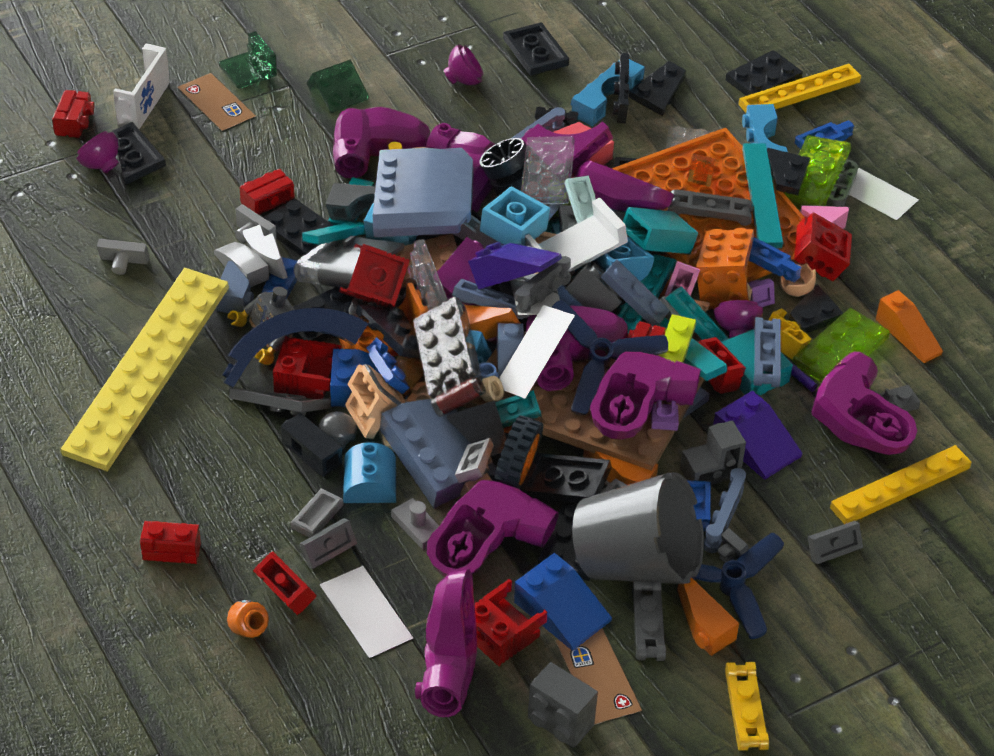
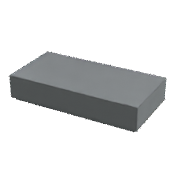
[291,488,343,538]

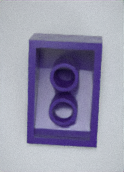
[468,242,562,289]
[713,391,802,480]

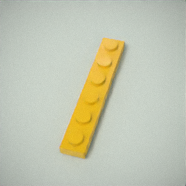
[738,64,861,113]
[830,445,972,524]

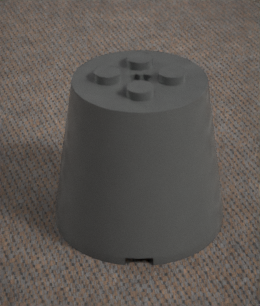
[572,472,704,584]

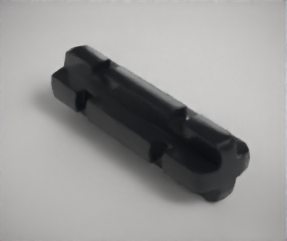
[535,106,578,125]

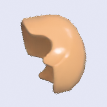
[779,263,816,297]

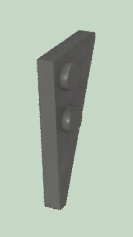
[229,388,331,416]

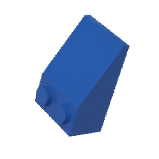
[330,349,409,407]
[514,553,612,651]

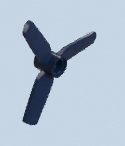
[552,300,668,415]
[692,533,784,639]

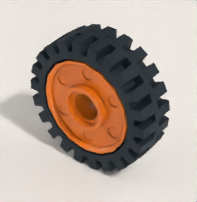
[494,415,544,490]

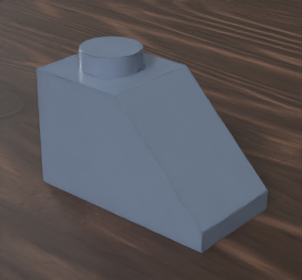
[216,261,254,313]
[496,323,524,378]

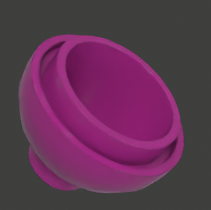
[444,44,484,85]
[76,131,119,173]
[714,300,763,339]

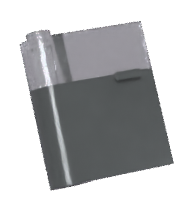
[294,236,405,288]

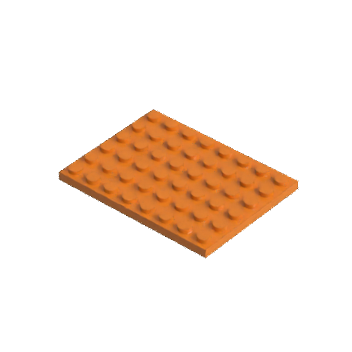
[611,127,804,283]

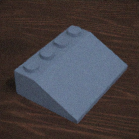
[380,397,497,508]

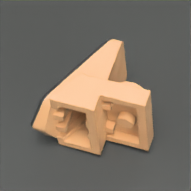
[345,364,405,439]

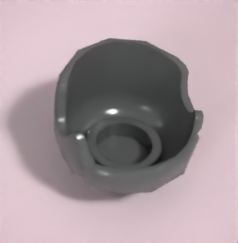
[318,412,358,450]

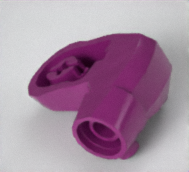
[333,107,430,178]
[426,123,495,212]
[574,160,675,211]
[525,305,628,391]
[590,352,701,440]
[811,352,917,455]
[427,480,559,577]
[415,569,477,717]

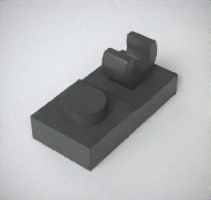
[876,385,920,412]
[300,518,357,569]
[808,521,863,564]

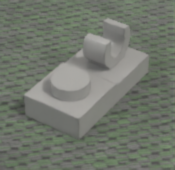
[455,438,494,483]

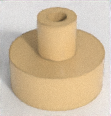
[478,376,504,402]

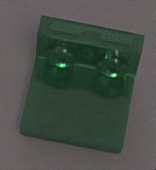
[219,31,277,89]
[306,59,369,113]

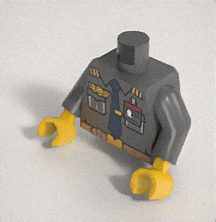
[227,287,294,365]

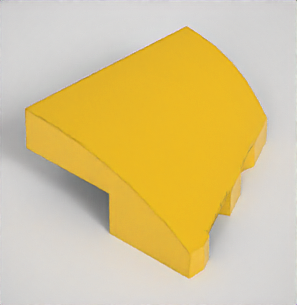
[768,308,812,360]

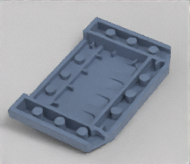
[373,148,474,237]

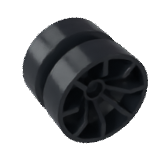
[480,138,541,196]

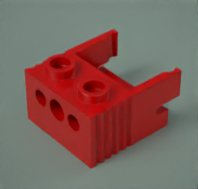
[794,212,852,281]
[339,244,410,308]
[273,336,342,399]
[475,579,547,666]

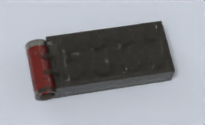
[413,296,486,417]

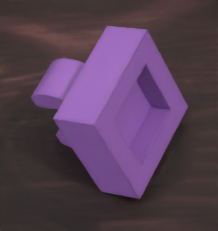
[749,279,775,307]
[651,400,679,431]

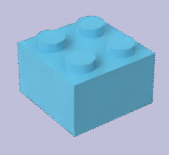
[480,186,550,246]

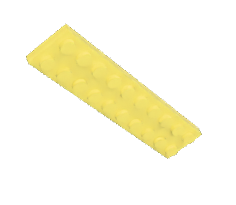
[60,267,229,472]

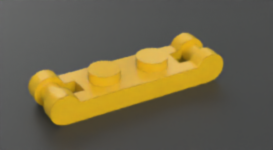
[725,662,769,751]

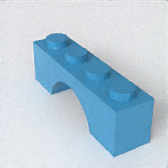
[571,59,645,127]
[742,104,788,180]

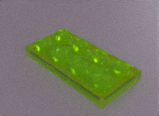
[783,135,851,210]
[792,308,890,383]

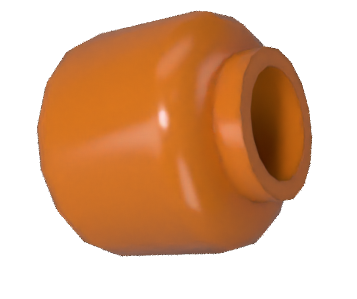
[227,600,269,638]

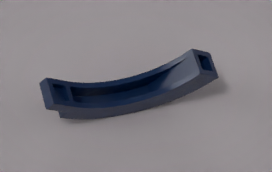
[222,308,368,388]

